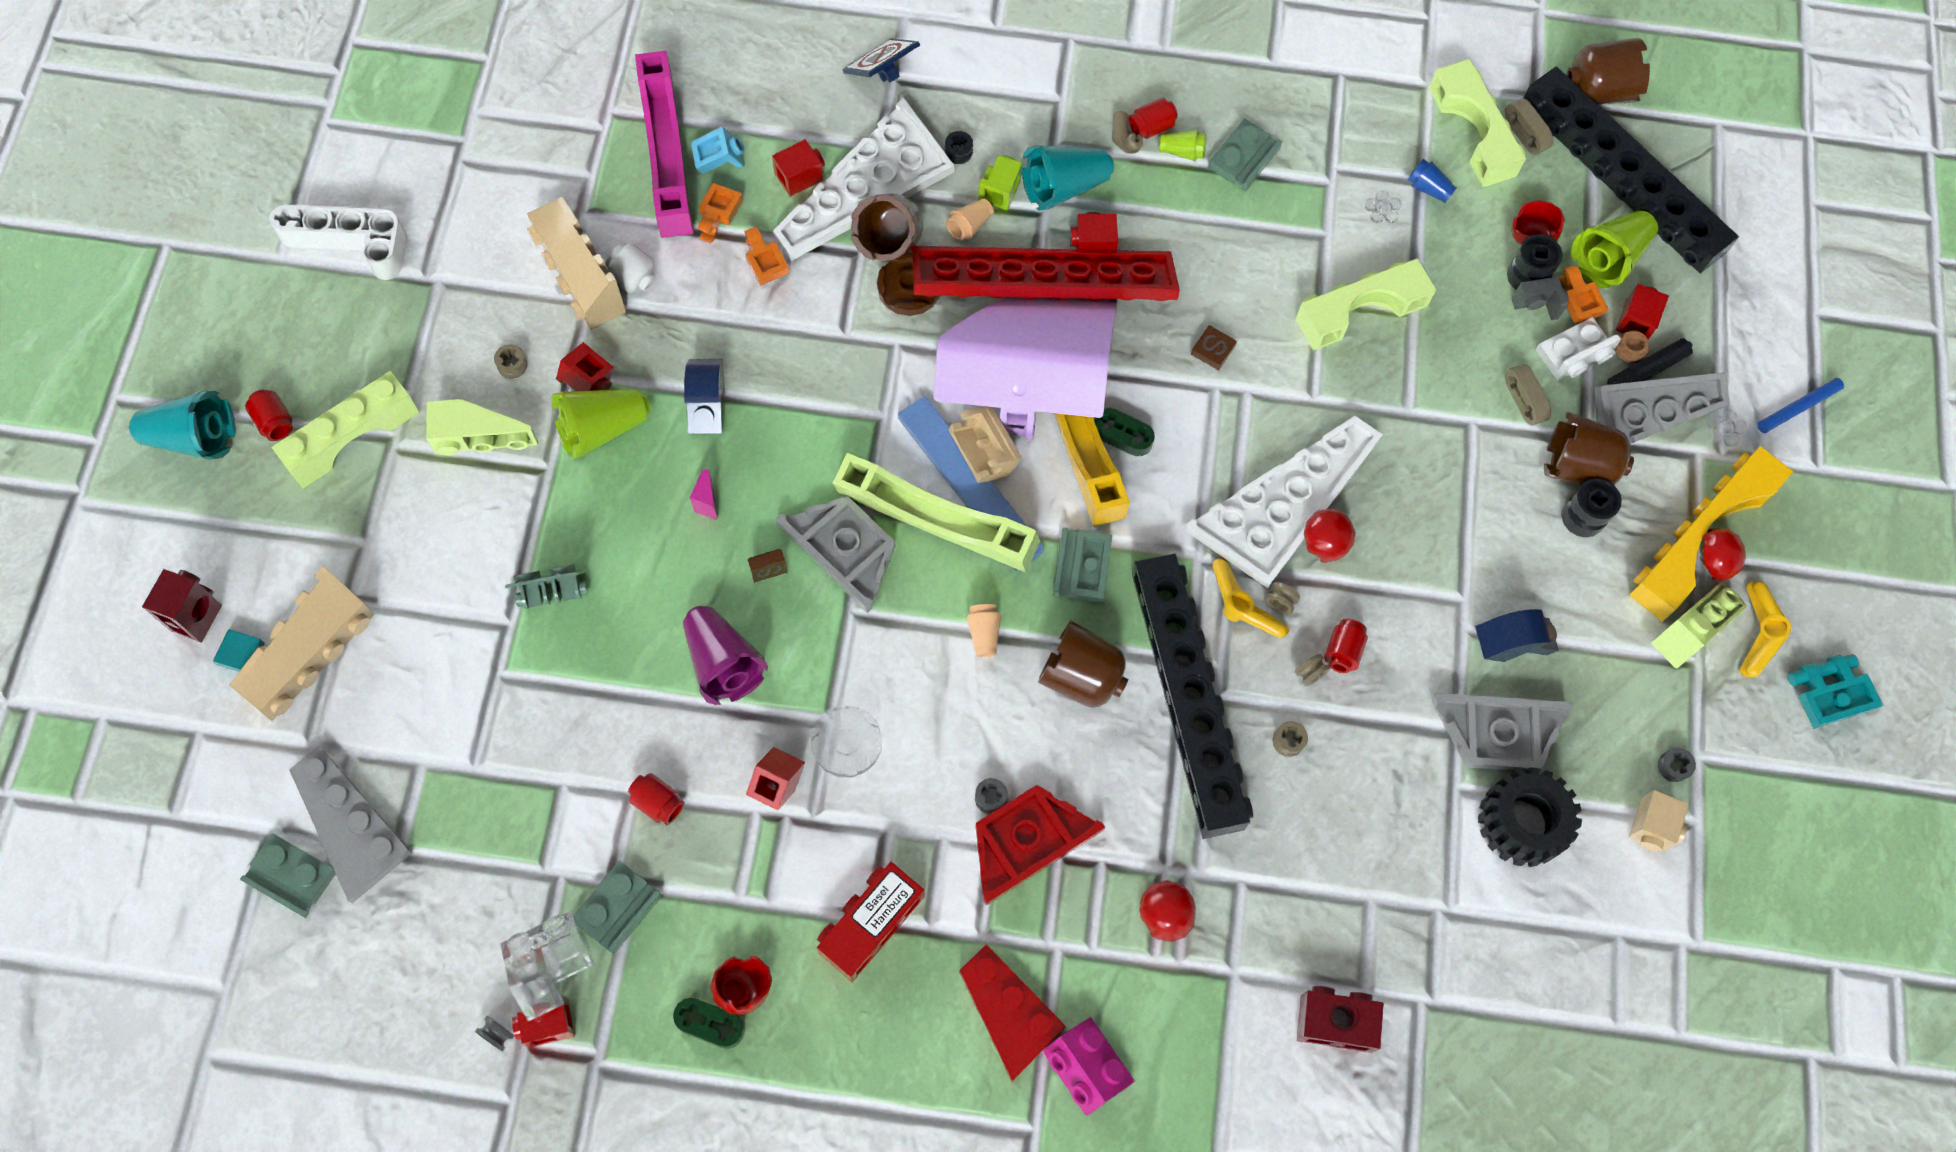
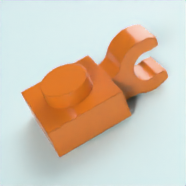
[698,183,743,243]
[744,226,789,286]
[1559,265,1609,325]

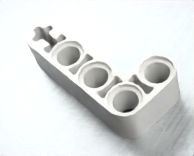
[269,205,407,280]

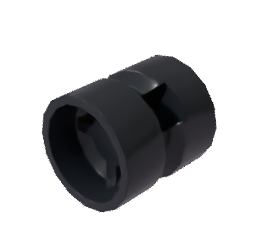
[1507,234,1563,290]
[1562,478,1622,538]

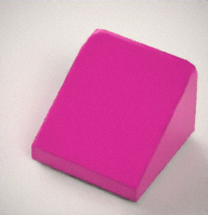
[690,469,717,519]

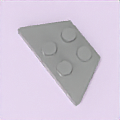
[775,496,896,613]
[1432,693,1572,772]

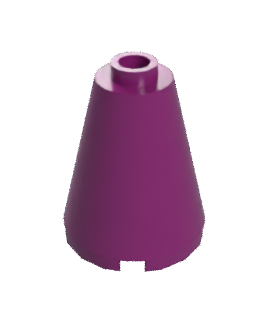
[683,606,768,705]

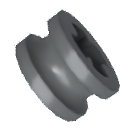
[1658,747,1696,782]
[975,778,1008,814]
[475,1016,514,1052]

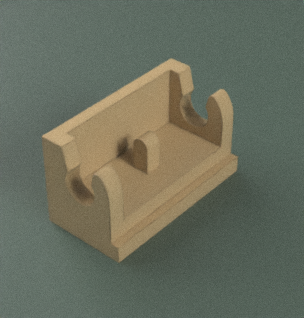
[948,406,1022,483]

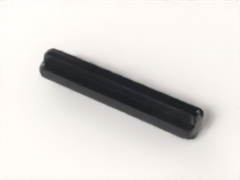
[1607,338,1693,385]

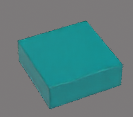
[213,629,265,672]

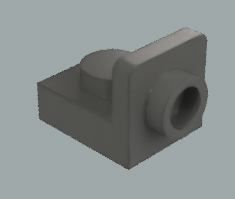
[1511,276,1568,320]

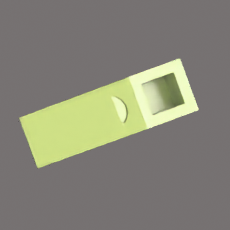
[426,399,538,455]
[1651,581,1747,669]

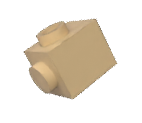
[1629,790,1689,852]

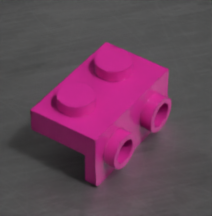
[1044,1017,1135,1116]

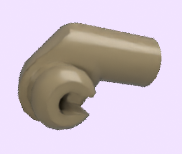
[1112,111,1143,154]

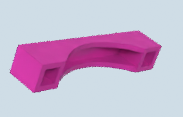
[635,50,693,238]

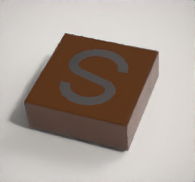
[1191,325,1237,371]
[748,549,787,583]

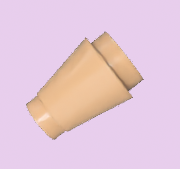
[946,198,994,241]
[966,604,1001,657]

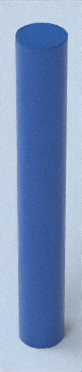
[1757,378,1844,433]

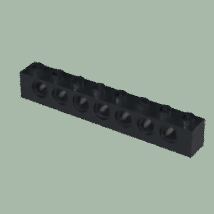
[1523,66,1739,274]
[1132,553,1253,839]

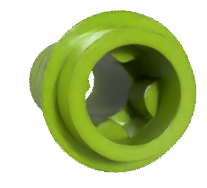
[1159,129,1207,162]

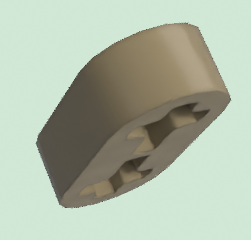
[1505,99,1553,155]
[1505,364,1551,426]

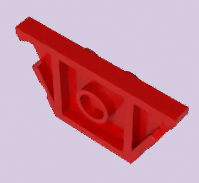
[975,785,1106,906]

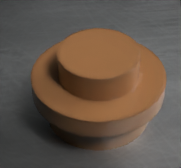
[1615,331,1649,363]

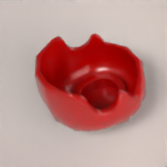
[1511,200,1565,245]
[1303,508,1356,563]
[1702,528,1746,581]
[1139,880,1196,942]
[710,955,773,1015]

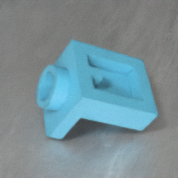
[691,127,745,174]

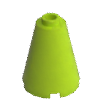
[1571,211,1658,288]
[551,389,651,460]

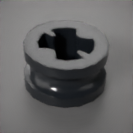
[945,131,973,164]

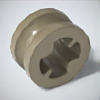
[494,344,528,379]
[1264,582,1301,615]
[1295,654,1331,687]
[1272,722,1308,757]

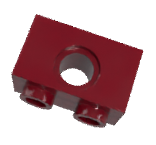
[142,569,222,643]
[1297,986,1384,1053]

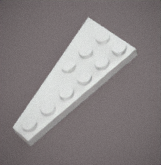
[1183,416,1383,588]

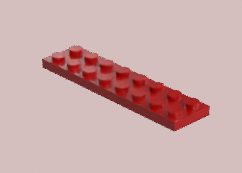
[912,246,1180,301]

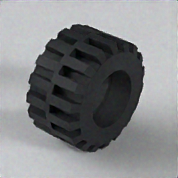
[1478,767,1582,867]

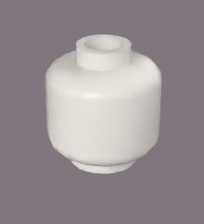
[605,244,656,293]

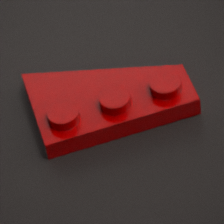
[959,944,1066,1083]

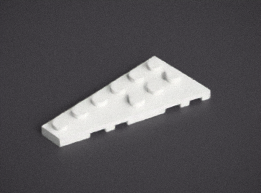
[773,98,954,261]

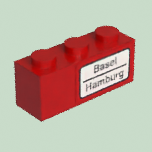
[816,861,925,983]

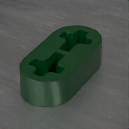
[1094,408,1155,457]
[673,998,744,1049]

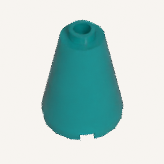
[1022,145,1114,211]
[129,390,236,460]

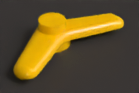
[1212,558,1290,638]
[1740,581,1791,677]

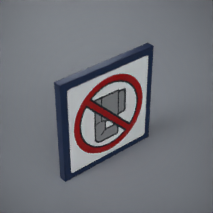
[842,38,920,83]

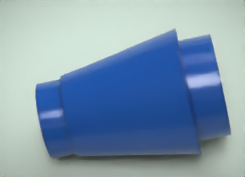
[1407,159,1457,203]

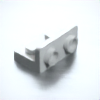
[1535,317,1621,381]

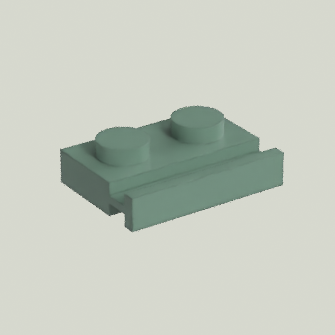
[1208,118,1282,192]
[1053,527,1112,604]
[240,833,336,918]
[570,860,663,955]

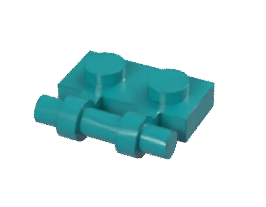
[1787,654,1884,729]

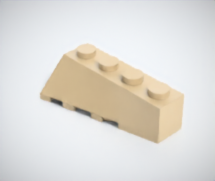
[527,197,626,330]
[229,566,374,721]

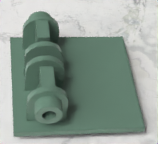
[505,564,588,609]

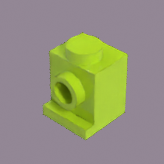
[978,155,1023,211]

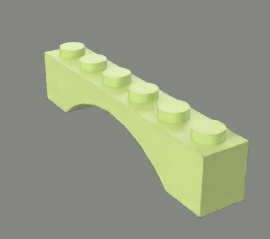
[832,453,1040,573]

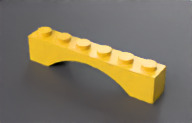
[1054,413,1130,527]
[1629,446,1794,622]

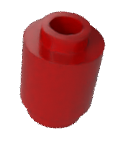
[1129,97,1178,139]
[245,390,293,441]
[1324,619,1368,673]
[628,773,685,825]

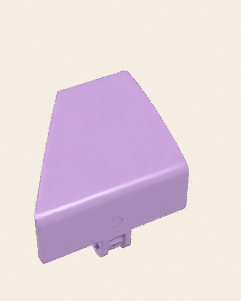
[934,297,1117,440]

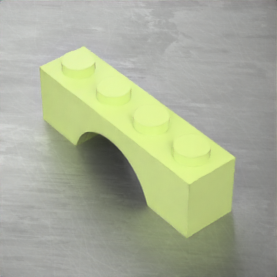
[1428,59,1526,187]
[1296,258,1436,351]
[271,371,420,489]

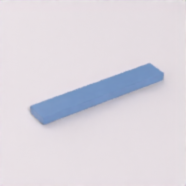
[898,396,1045,571]

